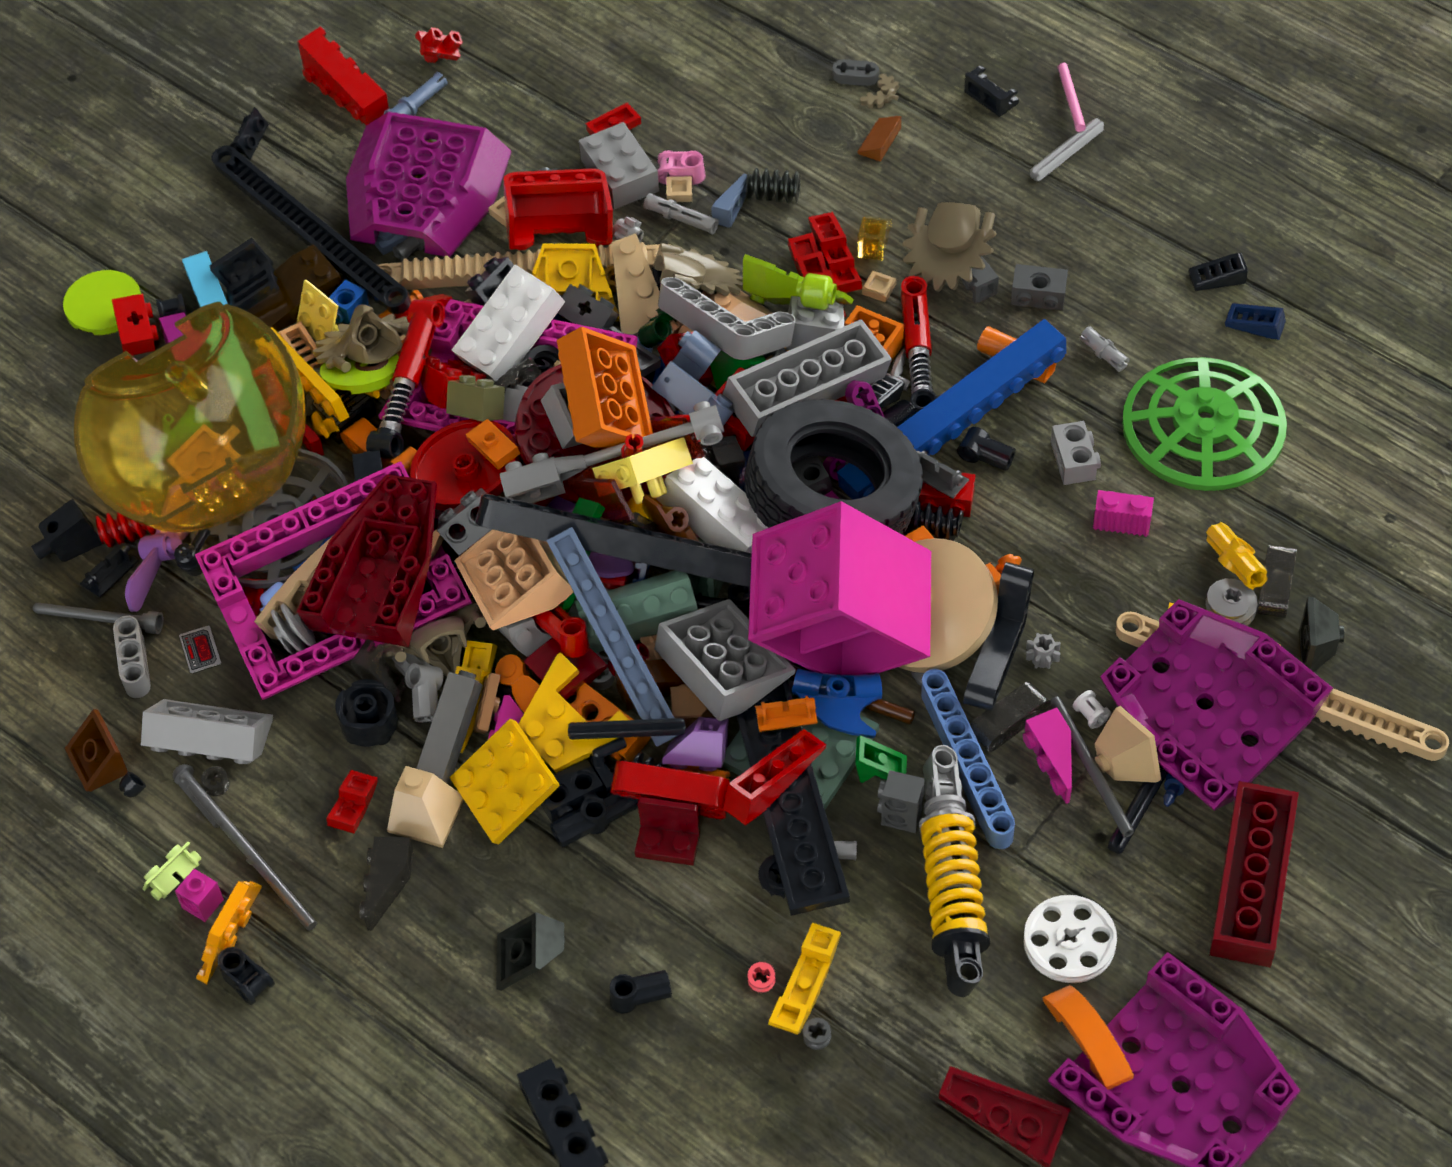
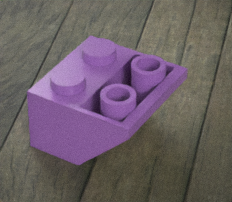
[662,717,729,771]

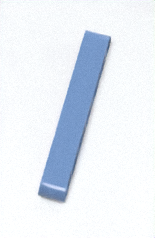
[921,669,1015,849]

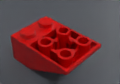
[420,355,495,409]

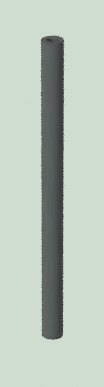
[1049,696,1134,837]

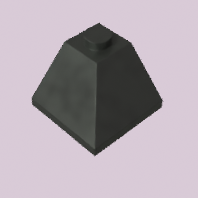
[1300,597,1344,672]
[496,912,565,991]

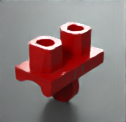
[415,28,462,63]

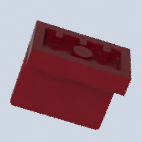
[634,797,700,866]

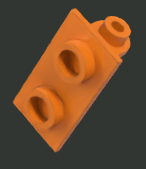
[755,695,818,732]

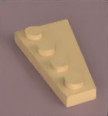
[612,233,671,337]

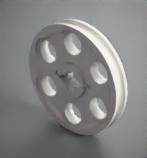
[1024,895,1117,983]

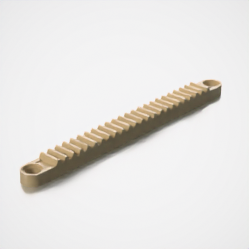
[378,242,670,290]
[1115,612,1449,761]

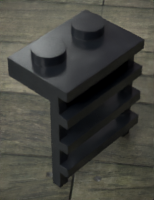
[209,237,280,319]

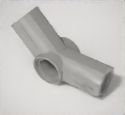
[392,653,443,723]

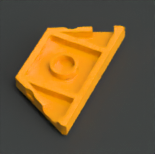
[196,881,262,984]

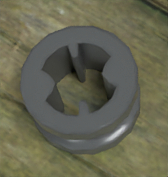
[803,1018,831,1050]

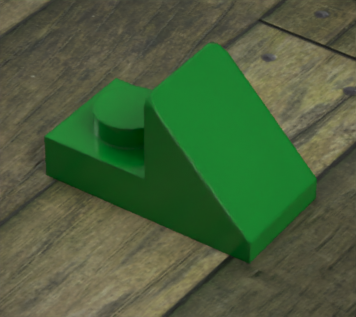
[855,735,907,783]

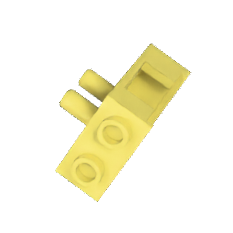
[592,437,693,504]

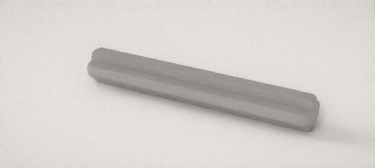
[1030,118,1104,182]

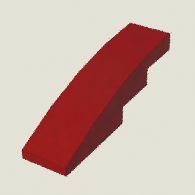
[808,212,862,293]
[787,233,846,318]

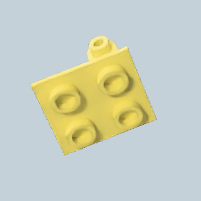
[297,280,339,341]

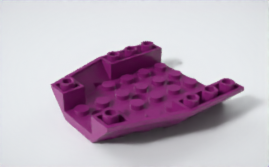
[346,112,511,257]
[1100,599,1333,811]
[1048,952,1300,1167]

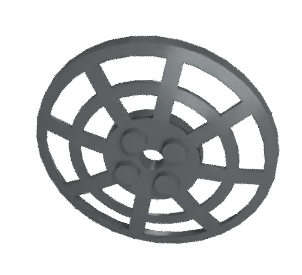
[190,448,349,589]

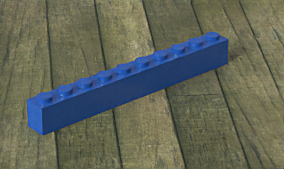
[837,319,1066,500]

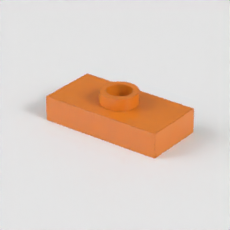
[465,419,520,470]

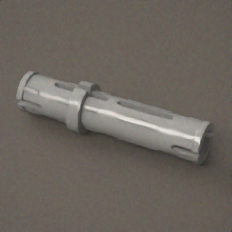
[644,193,719,235]

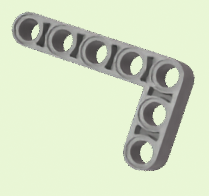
[658,277,796,360]

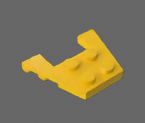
[532,243,619,321]
[519,652,629,773]

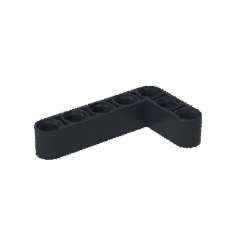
[963,562,1034,711]

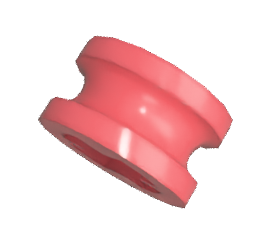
[748,962,775,993]

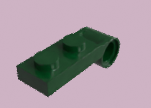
[638,308,673,348]

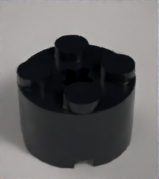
[335,679,398,747]

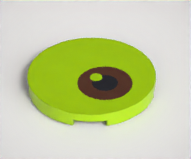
[320,354,399,394]

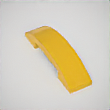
[768,923,841,1035]

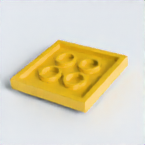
[449,719,560,844]

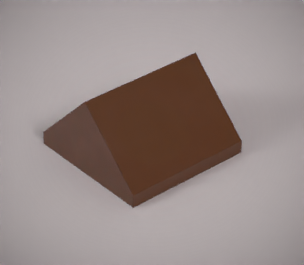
[65,709,128,792]

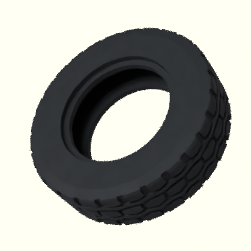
[744,399,923,535]

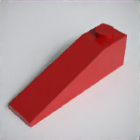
[723,729,827,825]

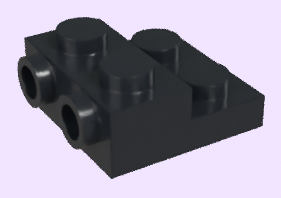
[464,257,514,306]

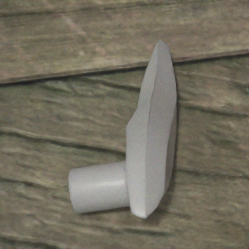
[890,349,911,391]

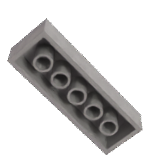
[723,319,892,437]

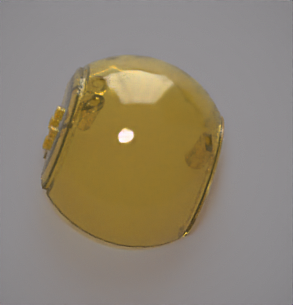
[74,302,306,533]

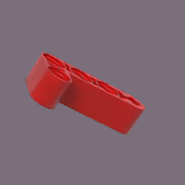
[610,761,730,819]

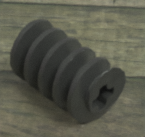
[746,168,800,203]

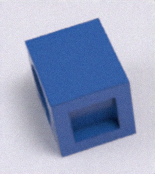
[329,280,369,325]

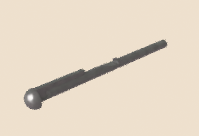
[173,764,317,931]

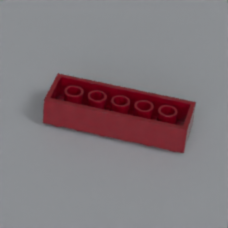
[1209,781,1299,968]

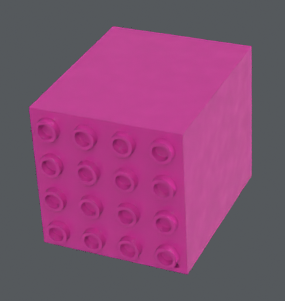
[748,501,931,675]

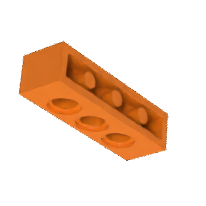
[570,683,651,762]

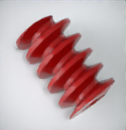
[95,504,157,548]

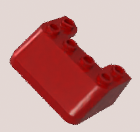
[504,169,613,251]

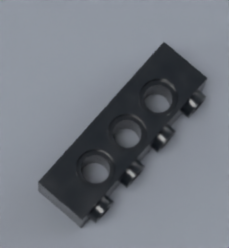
[517,1059,609,1167]

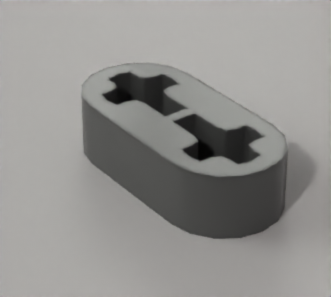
[832,60,879,86]

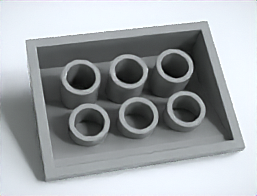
[654,599,796,721]

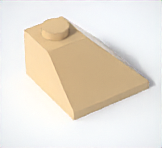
[1095,706,1161,782]
[387,766,464,848]

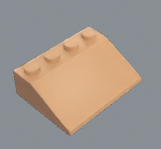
[454,529,574,630]

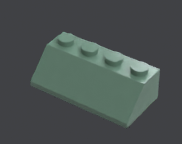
[574,570,698,653]

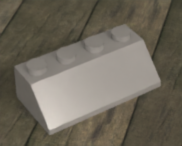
[141,699,273,764]

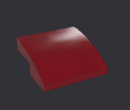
[523,638,608,700]

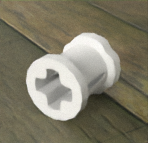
[1072,690,1111,729]

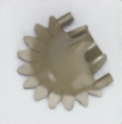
[903,202,996,292]
[654,243,743,296]
[312,304,410,372]
[379,598,486,677]

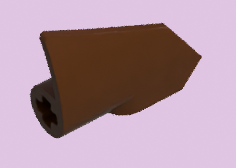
[642,495,699,541]

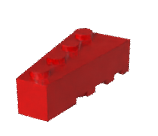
[298,26,389,126]

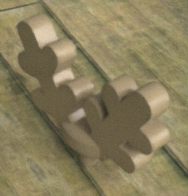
[860,74,899,109]

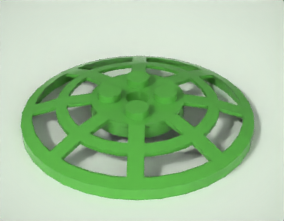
[1122,357,1287,491]

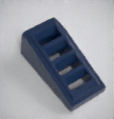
[1225,303,1286,340]

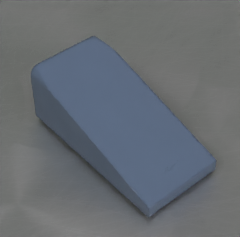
[711,174,747,228]

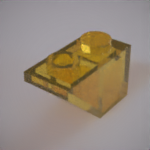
[858,216,892,261]

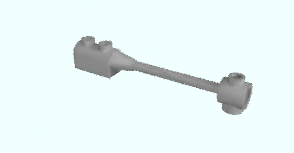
[500,401,724,503]

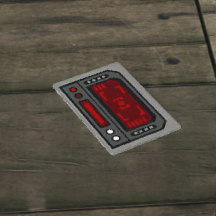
[179,625,221,673]

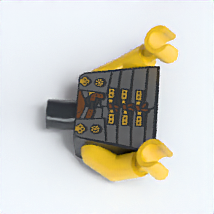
[311,387,387,445]

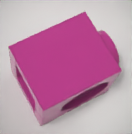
[175,869,224,922]

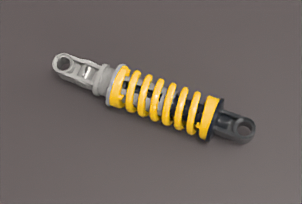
[919,745,990,997]

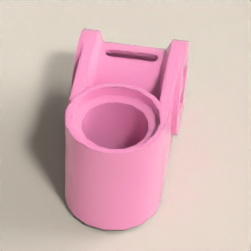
[658,151,705,185]

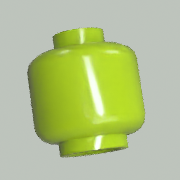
[796,273,837,310]

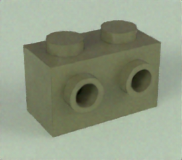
[446,375,505,421]

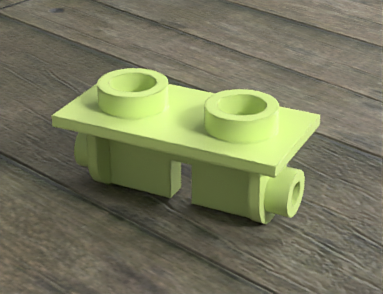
[143,842,202,901]

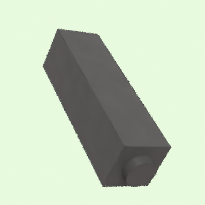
[416,670,483,784]

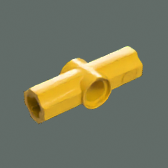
[1206,522,1268,590]

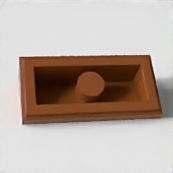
[858,116,902,162]

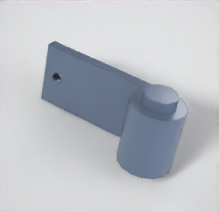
[666,330,721,403]
[652,361,734,426]

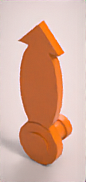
[495,654,540,713]

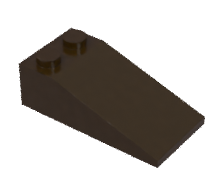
[230,244,342,344]

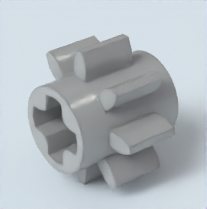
[613,216,644,242]
[1026,633,1061,669]

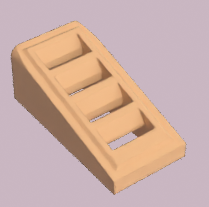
[278,321,322,369]

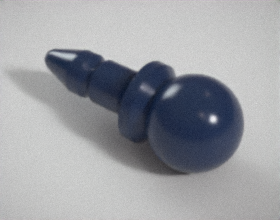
[1163,772,1186,807]

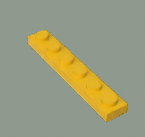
[263,327,350,423]

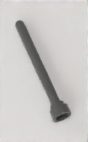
[33,603,164,634]

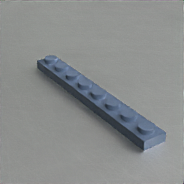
[546,527,678,747]

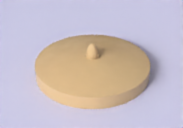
[900,538,998,673]

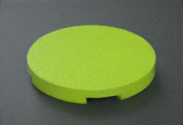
[63,270,141,335]

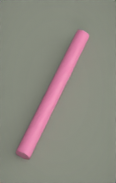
[1058,63,1086,132]

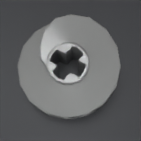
[1205,578,1258,626]
[271,603,316,655]

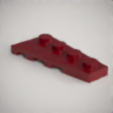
[939,1066,1070,1167]

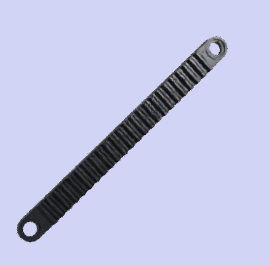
[212,145,411,314]

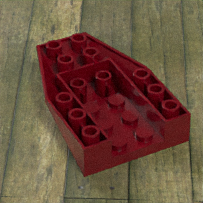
[296,474,437,647]

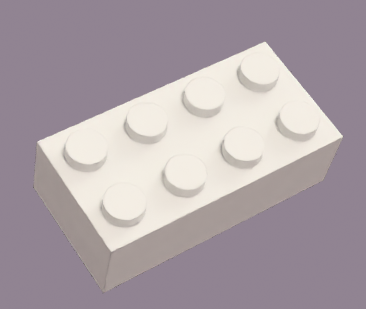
[451,265,565,387]
[656,455,768,553]

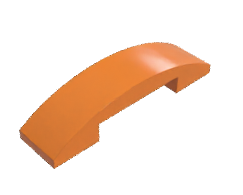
[1043,985,1134,1090]

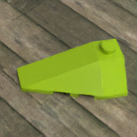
[743,254,854,305]

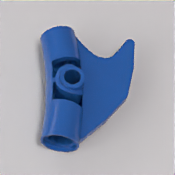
[792,669,882,738]

